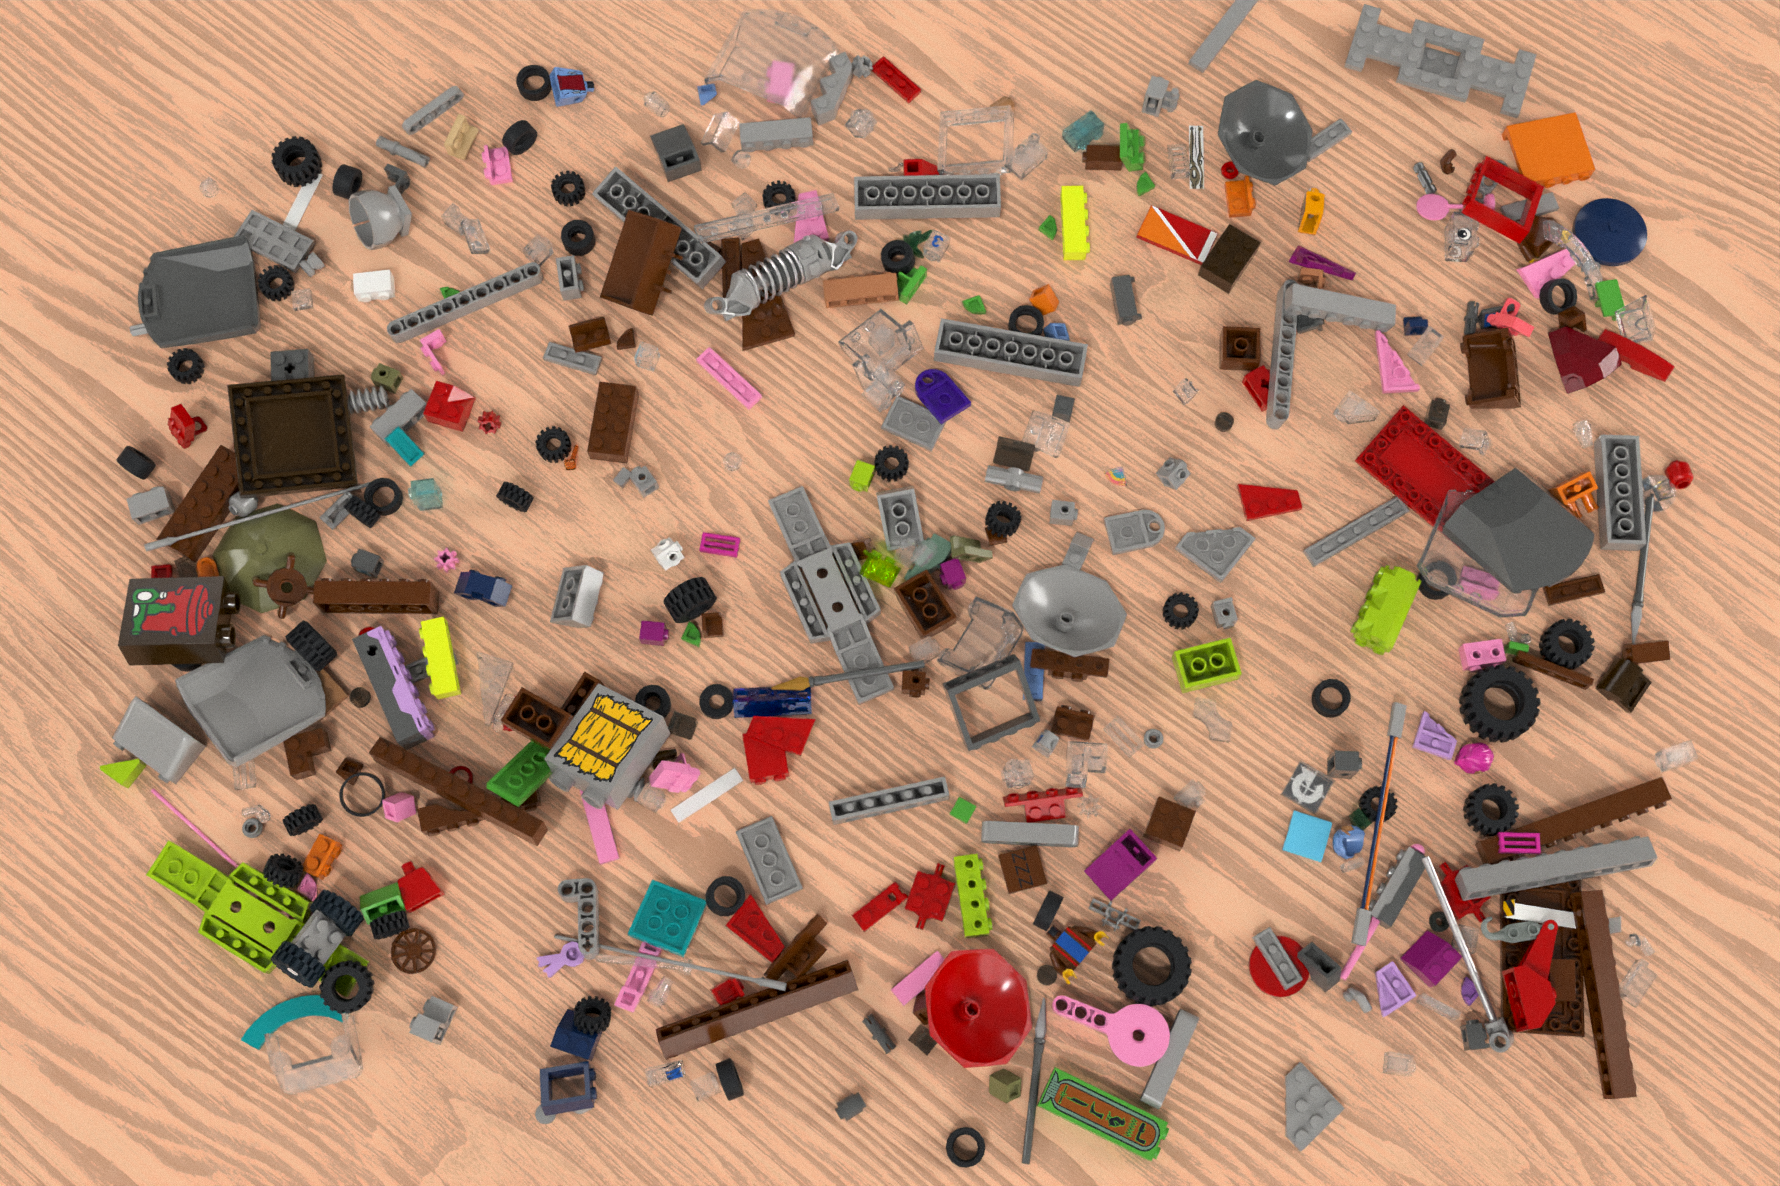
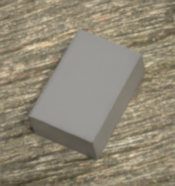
[613,467,632,488]

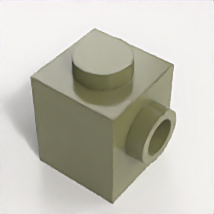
[371,363,403,394]

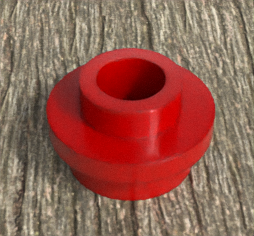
[1221,161,1239,179]

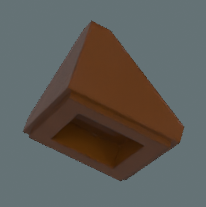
[985,527,1007,546]
[336,758,363,786]

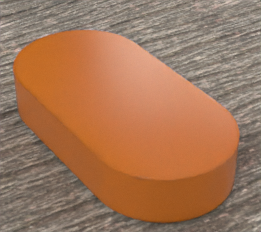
[196,557,219,577]

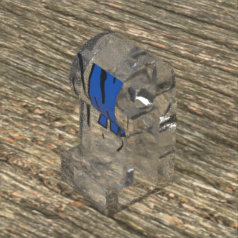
[644,1060,686,1088]

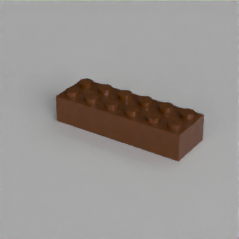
[156,445,239,563]
[313,578,439,614]

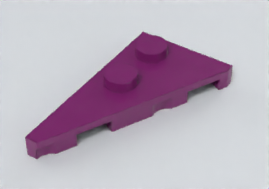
[1289,245,1356,280]

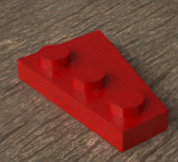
[1237,484,1303,521]

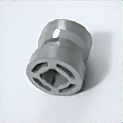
[298,252,325,278]

